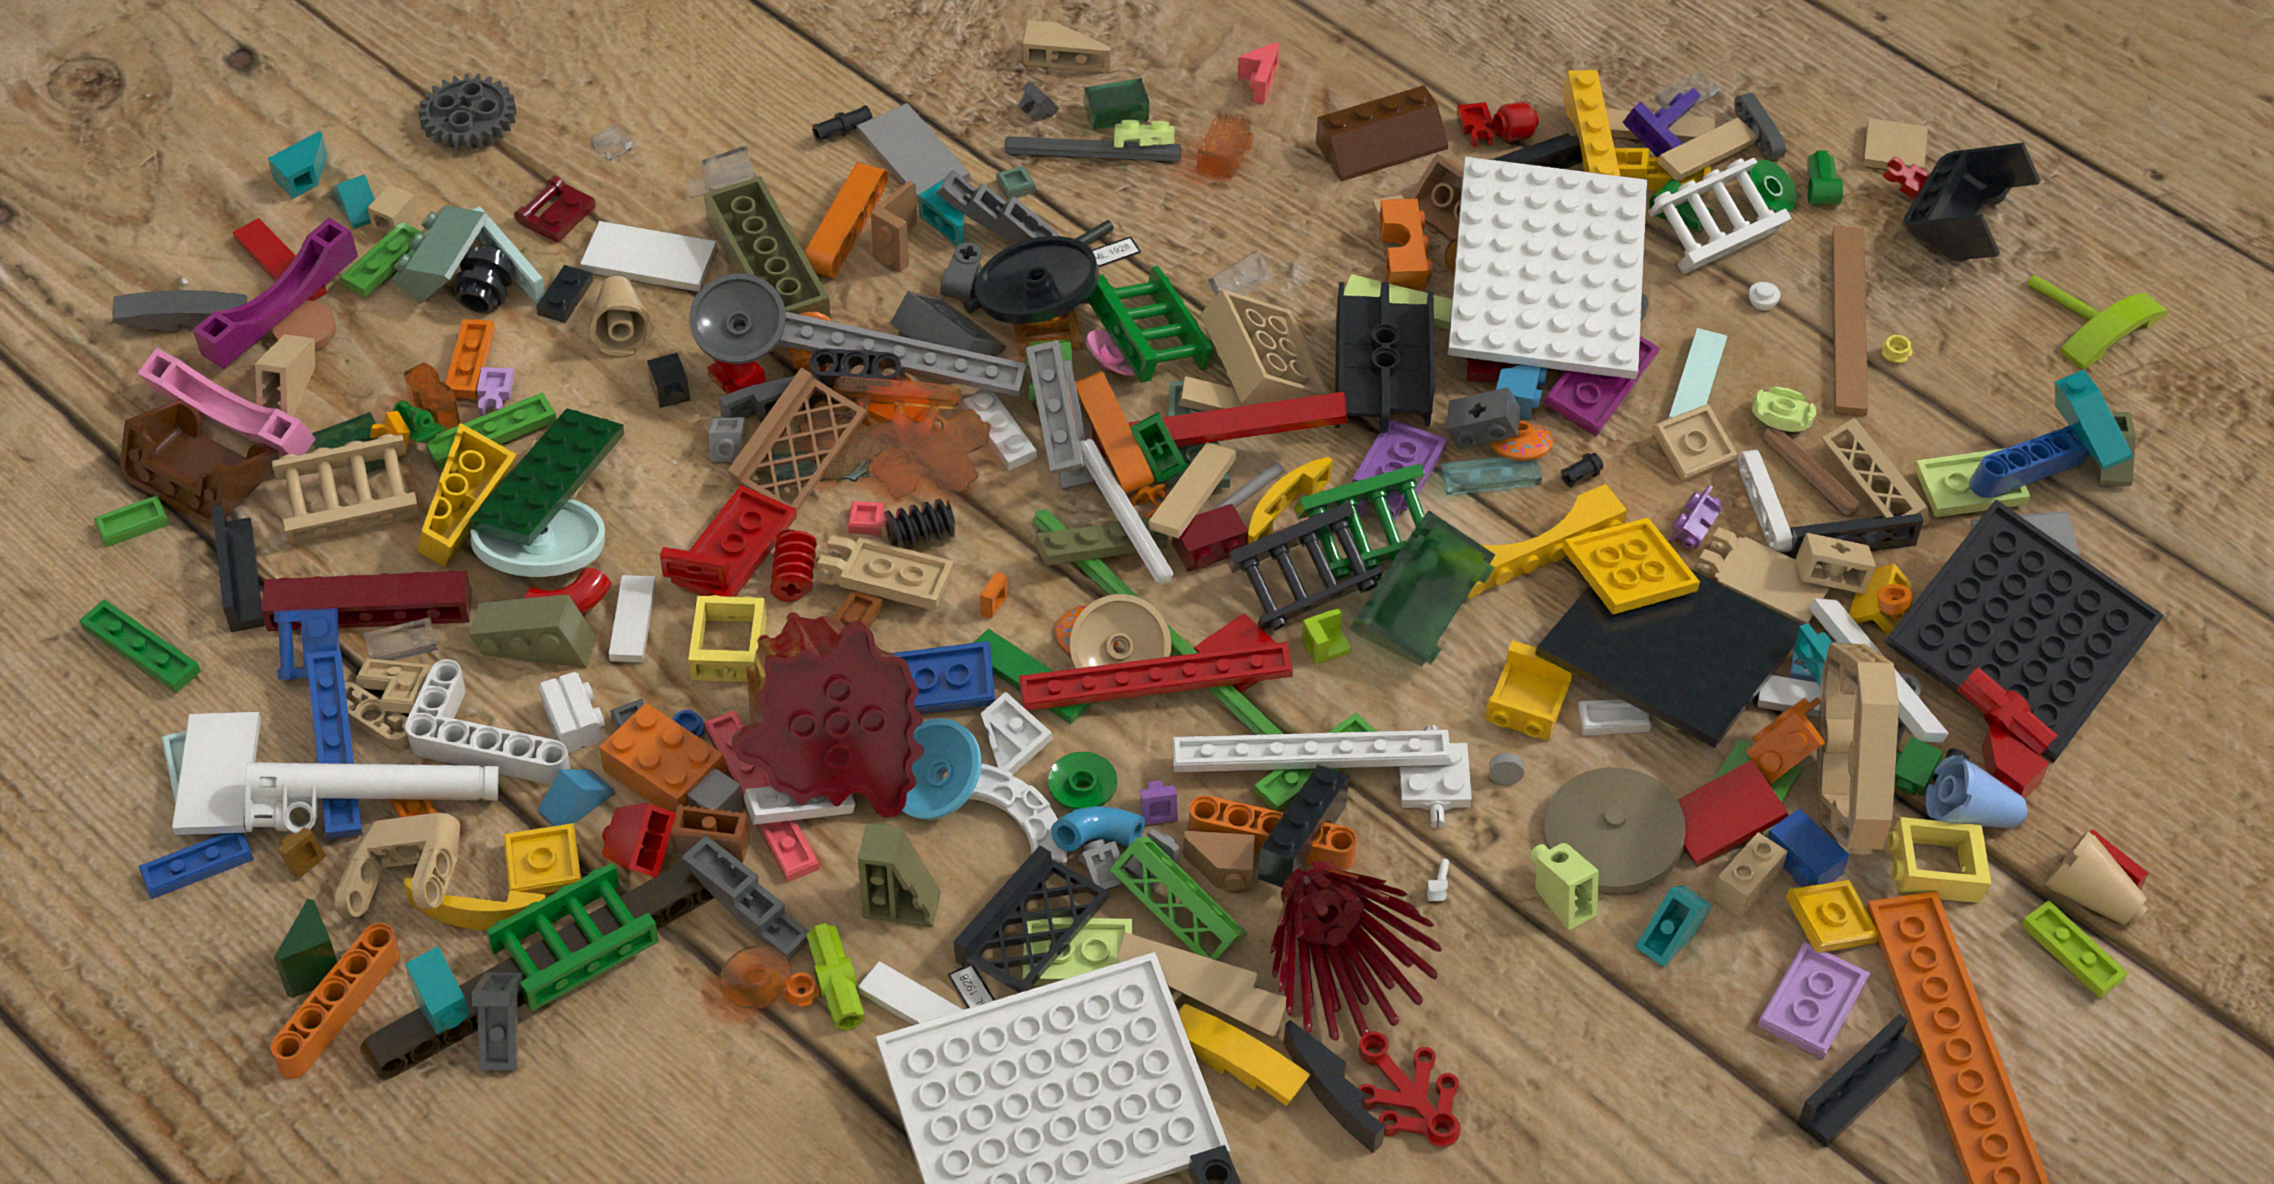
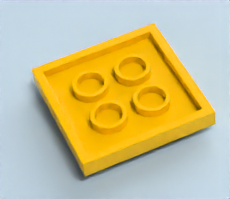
[1562,517,1700,614]

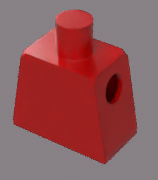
[602,803,676,878]

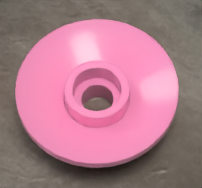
[1086,330,1135,376]

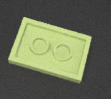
[1914,448,2030,517]
[1022,918,1132,986]

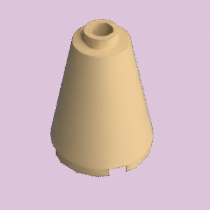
[589,276,652,357]
[2044,831,2148,925]

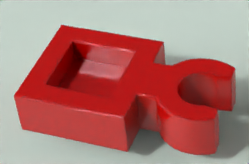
[1457,102,1494,148]
[1883,157,1930,200]

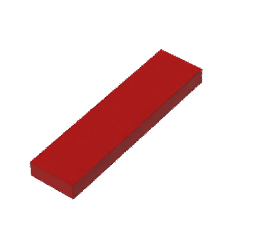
[233,218,327,301]

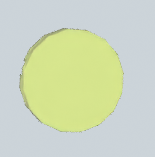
[1751,387,1816,432]

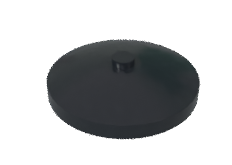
[975,236,1099,324]

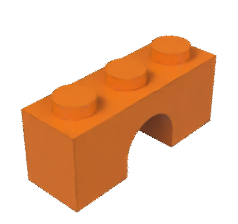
[1379,198,1432,290]

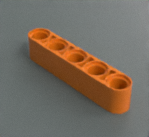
[804,162,888,278]
[1075,371,1155,494]
[1188,795,1357,871]
[270,923,400,1078]

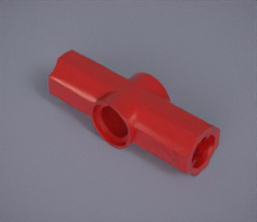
[1957,667,2058,756]

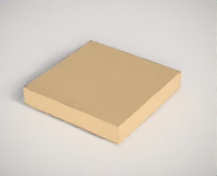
[1863,118,1928,170]
[1651,404,1738,482]

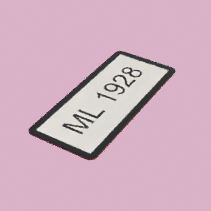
[1092,237,1141,267]
[948,965,995,1009]

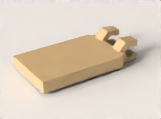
[1696,527,1832,625]
[816,535,954,611]

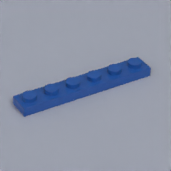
[306,650,362,839]

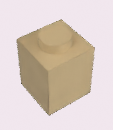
[368,185,419,235]

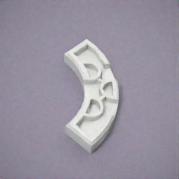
[968,764,1067,867]

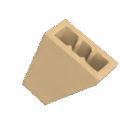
[255,334,315,416]

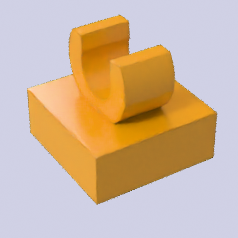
[370,411,410,457]

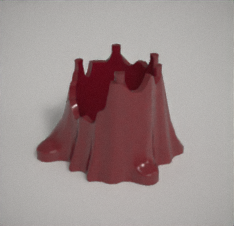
[732,612,924,818]

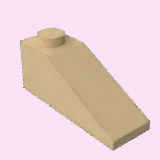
[1023,20,1111,73]

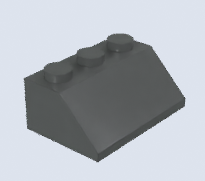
[890,291,1006,357]

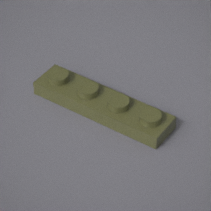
[1034,517,1169,566]

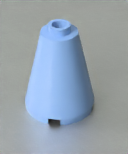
[1925,755,2027,829]

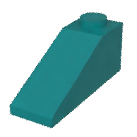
[2055,369,2133,471]

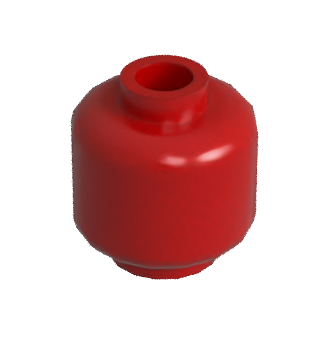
[1493,101,1539,142]

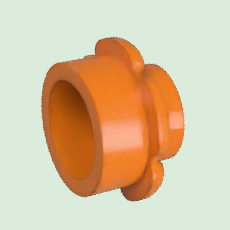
[784,972,820,1007]

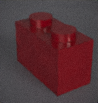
[1172,503,1248,572]

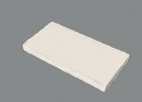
[580,221,717,292]
[172,712,261,835]

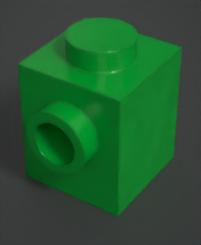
[1894,737,1943,796]

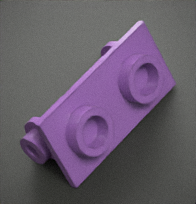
[1668,485,1721,550]

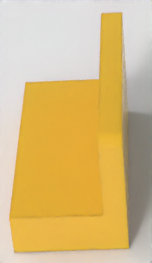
[1849,563,1912,636]

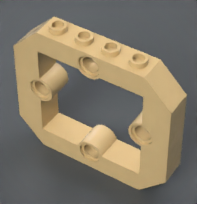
[1815,643,1899,854]

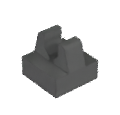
[1018,81,1059,122]

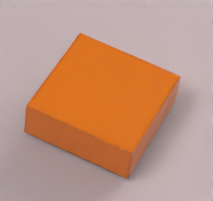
[980,571,1008,619]

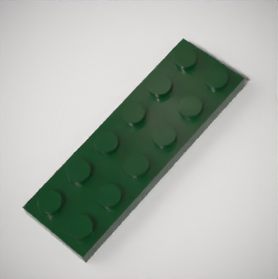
[470,408,624,547]

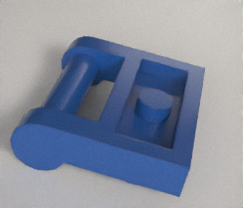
[274,608,340,680]

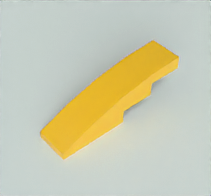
[1614,148,1711,196]
[1178,1004,1310,1106]

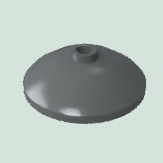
[689,273,786,364]

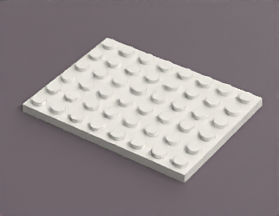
[1447,157,1647,379]
[876,952,1231,1184]

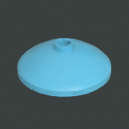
[902,718,981,820]

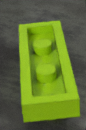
[2021,900,2128,999]

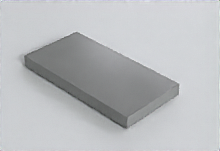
[857,103,970,203]

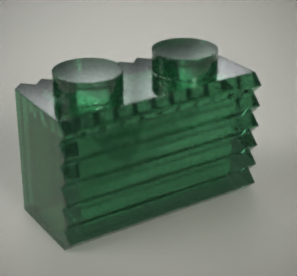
[1084,78,1150,130]

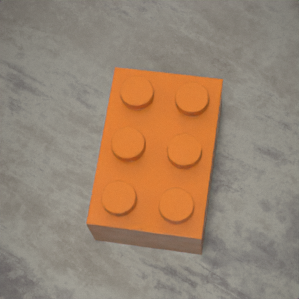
[599,703,727,813]

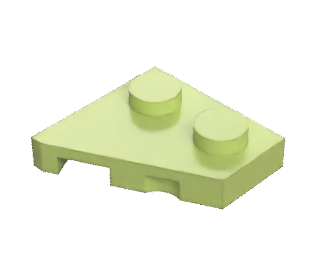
[1114,120,1175,148]

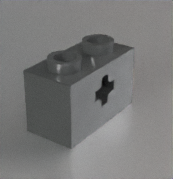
[1446,387,1520,449]

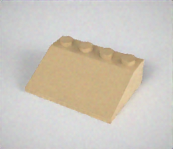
[1200,289,1331,406]

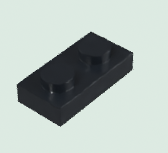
[536,265,593,323]

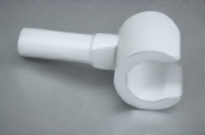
[1426,859,1449,901]

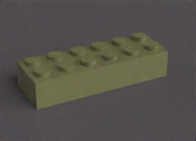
[704,176,831,319]

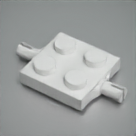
[1399,725,1472,829]

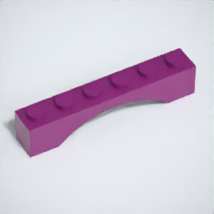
[193,218,358,369]

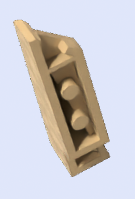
[1117,932,1287,1037]

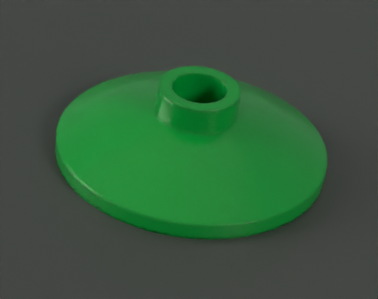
[1748,160,1797,213]
[1048,752,1117,810]

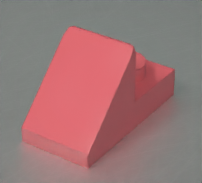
[1238,43,1280,104]

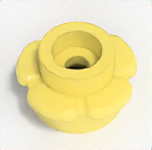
[1881,335,1912,364]

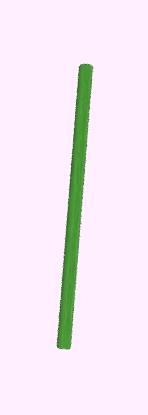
[1033,509,1283,735]

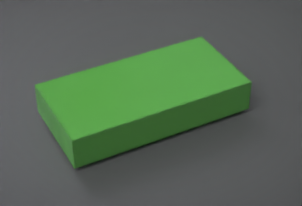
[94,495,169,547]

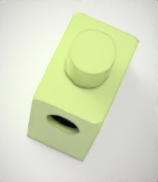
[1529,843,1599,931]

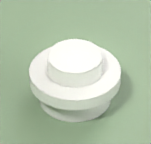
[1749,282,1780,311]

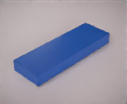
[138,833,254,899]

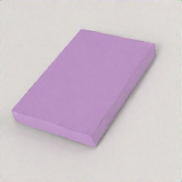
[1757,941,1870,1060]

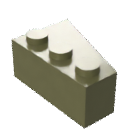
[468,595,597,668]
[858,823,941,927]

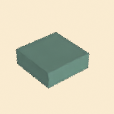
[996,165,1036,200]

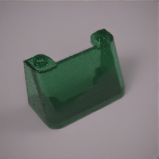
[1348,510,1495,667]

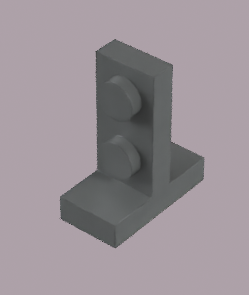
[472,972,522,1070]

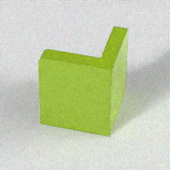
[1301,608,1351,665]

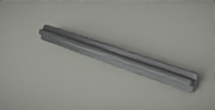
[1004,136,1182,162]

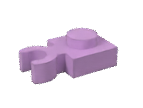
[477,367,515,416]

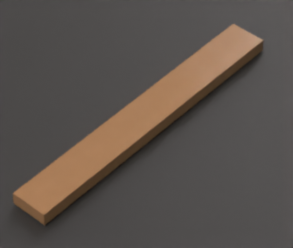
[1832,225,1868,416]

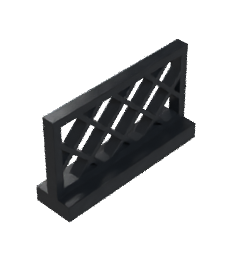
[953,845,1109,993]

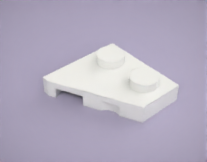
[981,692,1053,774]

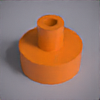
[1877,584,1912,619]

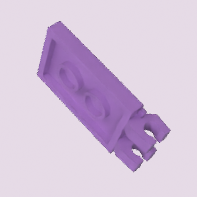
[1352,419,1448,524]

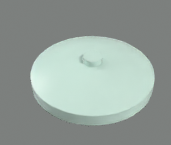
[471,498,605,577]

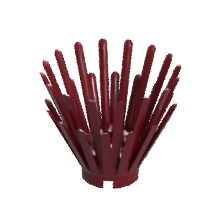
[1270,861,1442,1041]

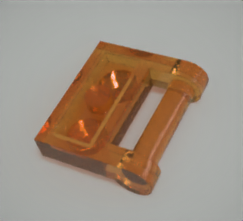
[1013,309,1082,357]

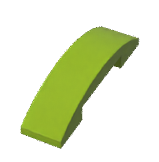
[2060,293,2169,370]

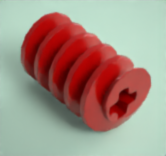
[770,530,817,603]

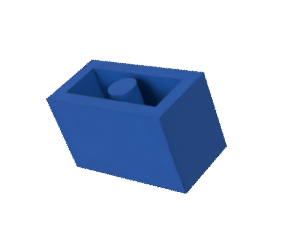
[1767,809,1850,887]

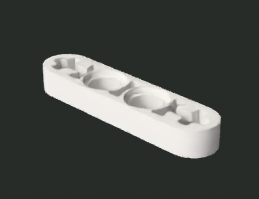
[1738,449,1792,553]

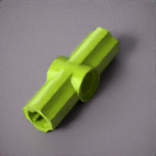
[806,923,865,1031]

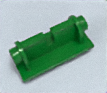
[393,400,445,443]

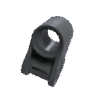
[940,242,982,301]

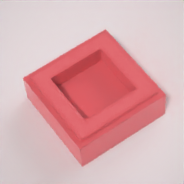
[848,501,885,535]

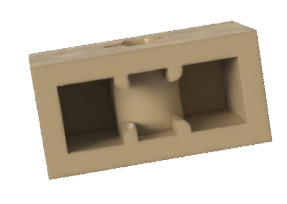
[1795,533,1876,594]
[1712,832,1788,919]

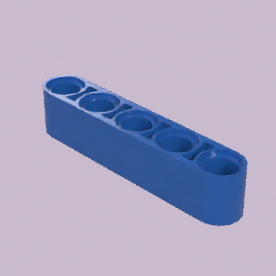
[1968,426,2090,498]

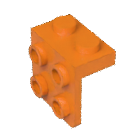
[1746,697,1826,784]

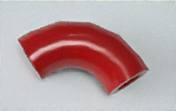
[524,567,611,615]

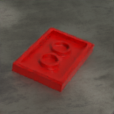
[1677,760,1789,867]

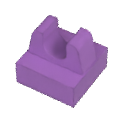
[1140,780,1178,825]

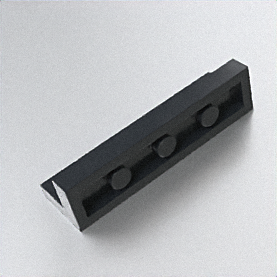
[1490,133,1583,169]
[212,505,265,632]
[1787,513,1924,559]
[1798,1014,1922,1147]

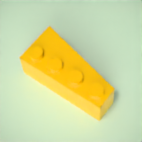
[417,423,517,567]

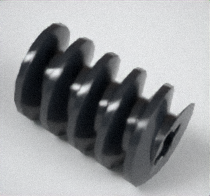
[883,499,956,548]

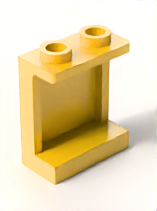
[1484,640,1574,741]

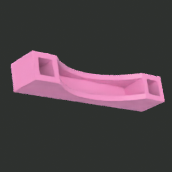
[137,348,316,457]

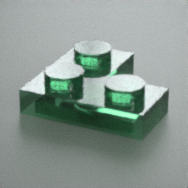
[312,412,386,474]

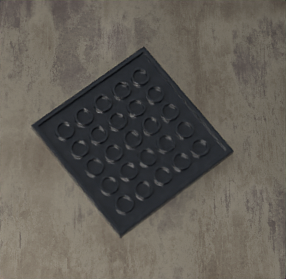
[1884,500,2164,763]
[1535,568,1801,748]

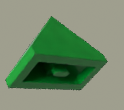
[1130,412,1187,482]

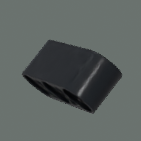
[809,348,906,391]

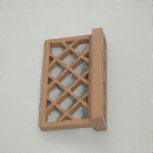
[727,367,867,512]

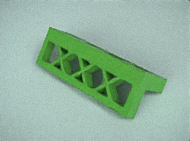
[1109,836,1248,961]

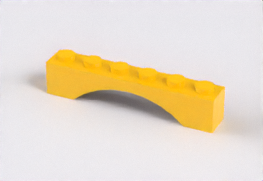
[1562,70,1620,176]
[1437,484,1627,602]

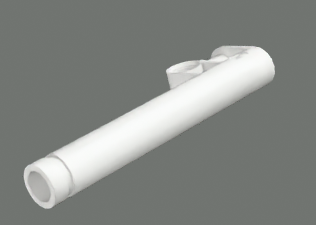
[245,762,499,833]

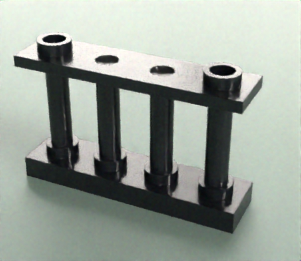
[1227,502,1383,632]

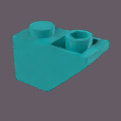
[268,131,328,199]

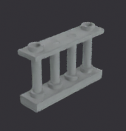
[1026,340,1095,489]

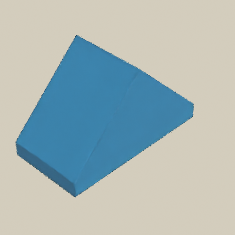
[538,769,615,826]

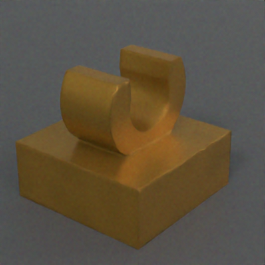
[277,827,326,879]

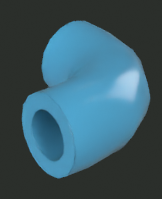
[1051,806,1145,852]

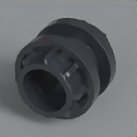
[452,246,515,313]

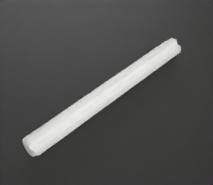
[1080,439,1173,585]

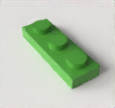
[340,222,422,298]

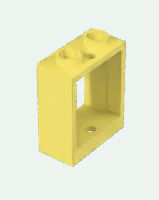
[688,595,767,682]
[1887,817,1991,903]

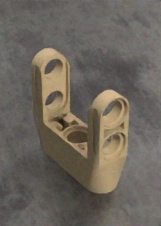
[335,813,460,919]

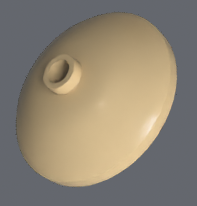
[1070,594,1171,668]

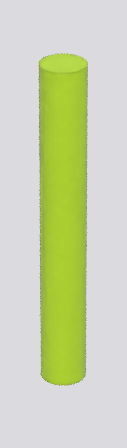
[2027,275,2100,321]

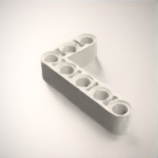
[405,659,571,785]

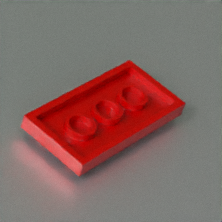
[671,485,797,597]

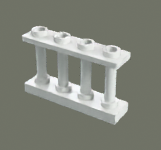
[1648,157,1792,275]

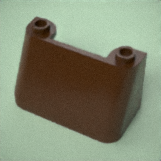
[120,399,278,525]

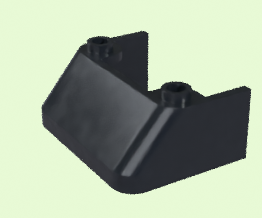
[1903,142,2041,262]

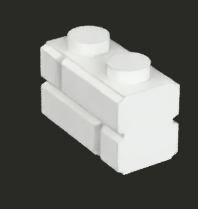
[539,672,605,753]

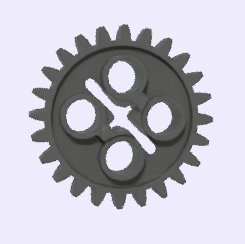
[418,74,517,151]

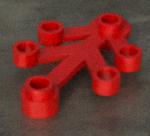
[1358,1031,1461,1147]

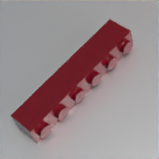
[261,570,472,632]

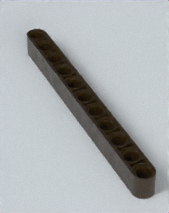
[360,862,715,1080]

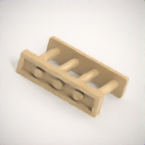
[272,434,420,544]

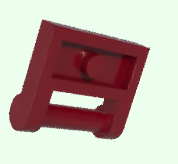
[514,175,596,243]

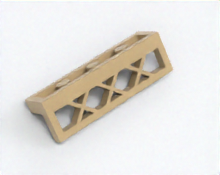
[1822,417,1930,527]

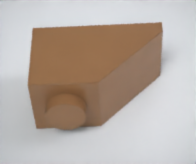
[1183,831,1255,891]

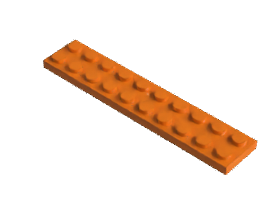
[1866,891,2050,1184]

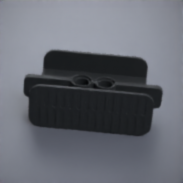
[1335,282,1435,433]

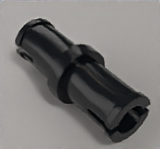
[812,105,873,143]

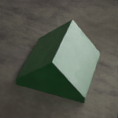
[274,899,338,998]

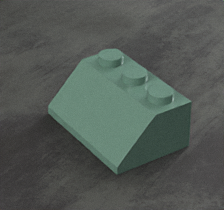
[391,205,489,304]

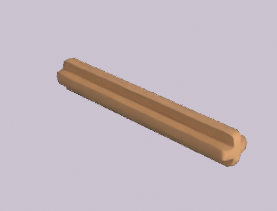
[1763,427,1860,516]

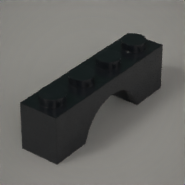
[1258,764,1350,888]

